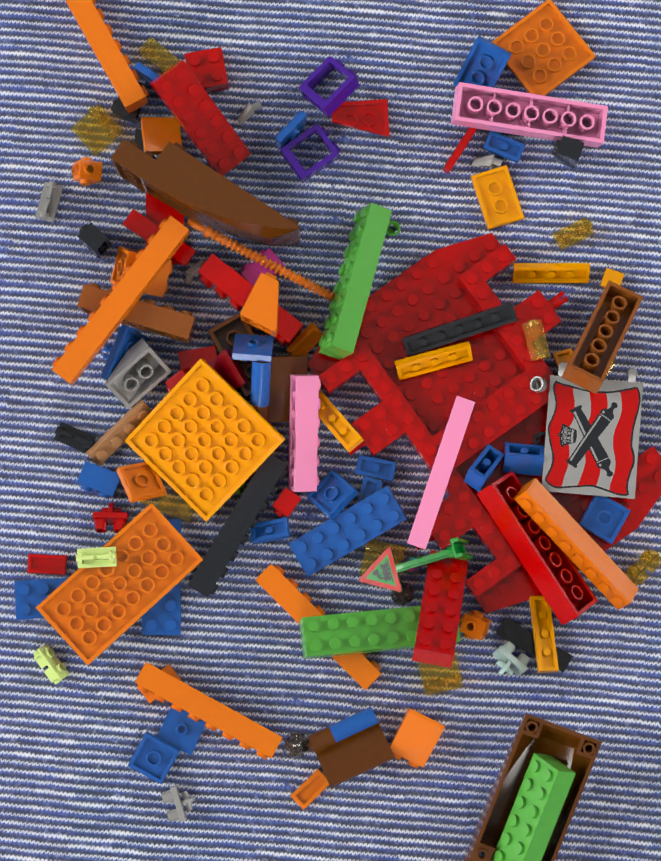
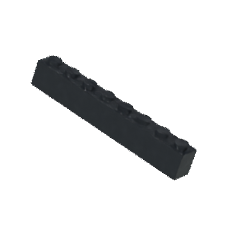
[188,455,289,597]

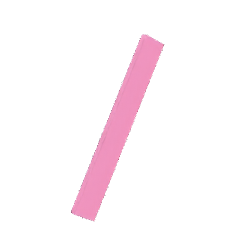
[407,396,475,549]

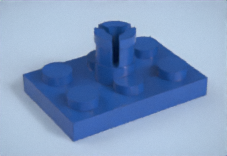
[453,35,512,88]
[100,324,149,380]

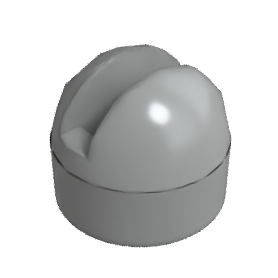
[530,376,547,392]

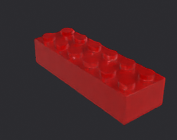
[150,60,251,176]
[198,253,303,347]
[412,550,469,668]

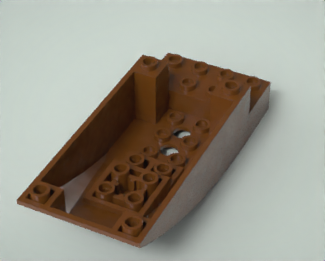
[111,139,300,246]
[463,713,602,861]

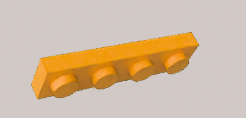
[512,263,590,283]
[394,341,473,380]
[318,390,364,453]
[529,596,559,673]

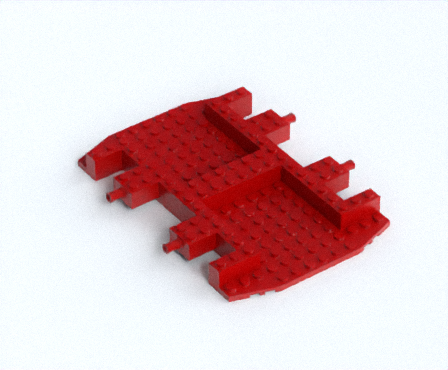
[307,233,661,613]

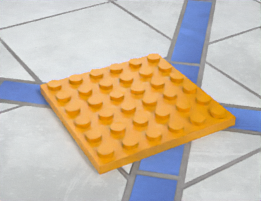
[125,358,285,522]

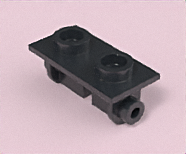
[54,422,96,453]

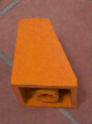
[110,246,173,297]
[240,272,279,337]
[389,707,445,769]

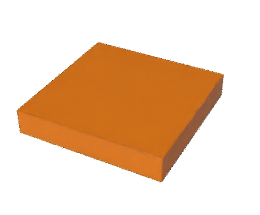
[140,117,182,154]
[116,462,167,503]

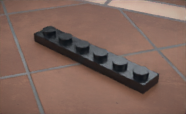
[402,301,518,357]

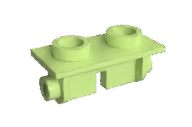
[76,547,117,568]
[33,644,70,685]

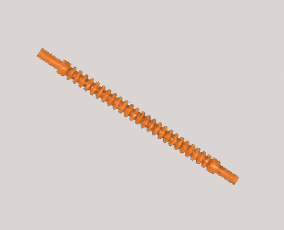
[186,218,335,302]

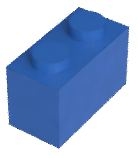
[502,442,544,476]
[463,444,504,492]
[77,461,121,499]

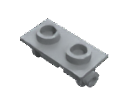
[35,181,63,223]

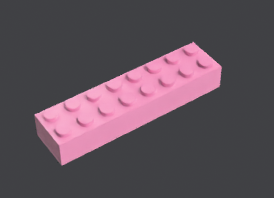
[451,82,608,148]

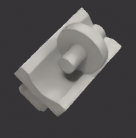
[161,785,196,822]

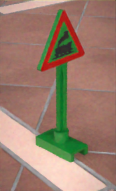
[359,537,473,592]

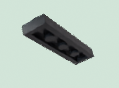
[496,617,573,673]

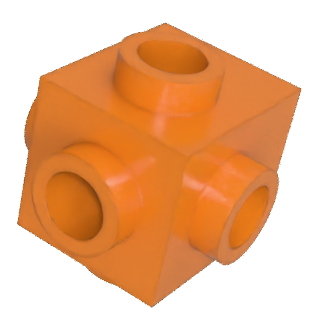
[71,157,102,186]
[459,610,492,640]

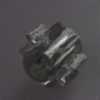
[390,580,414,606]
[285,733,309,757]

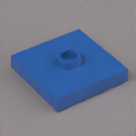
[134,62,160,88]
[276,111,307,150]
[232,334,274,362]
[306,469,359,521]
[578,496,631,544]
[157,708,206,755]
[128,731,181,784]

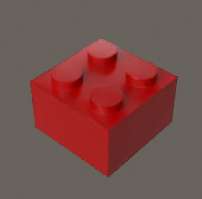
[184,47,229,93]

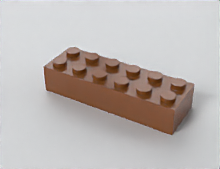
[561,280,643,394]
[77,283,197,344]

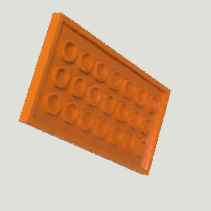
[36,503,203,666]

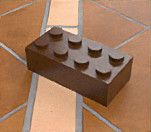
[208,313,254,400]

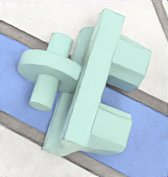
[492,641,530,677]

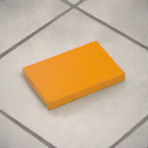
[470,165,524,230]

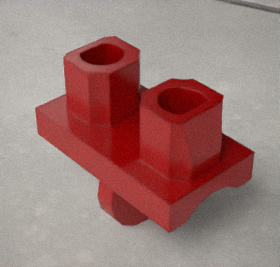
[92,502,130,533]

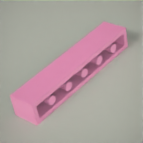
[288,374,321,492]

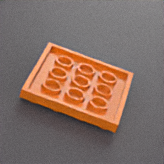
[492,0,596,96]

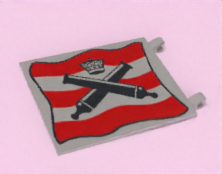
[542,362,643,499]

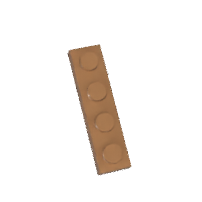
[86,399,152,466]

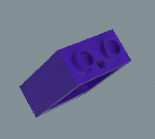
[298,56,360,117]
[280,123,340,183]

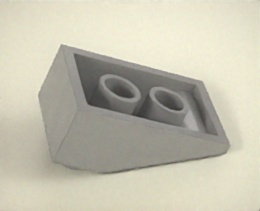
[104,338,172,409]

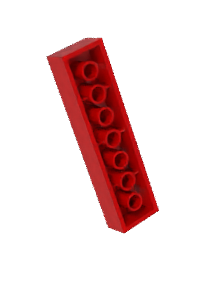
[477,470,598,625]

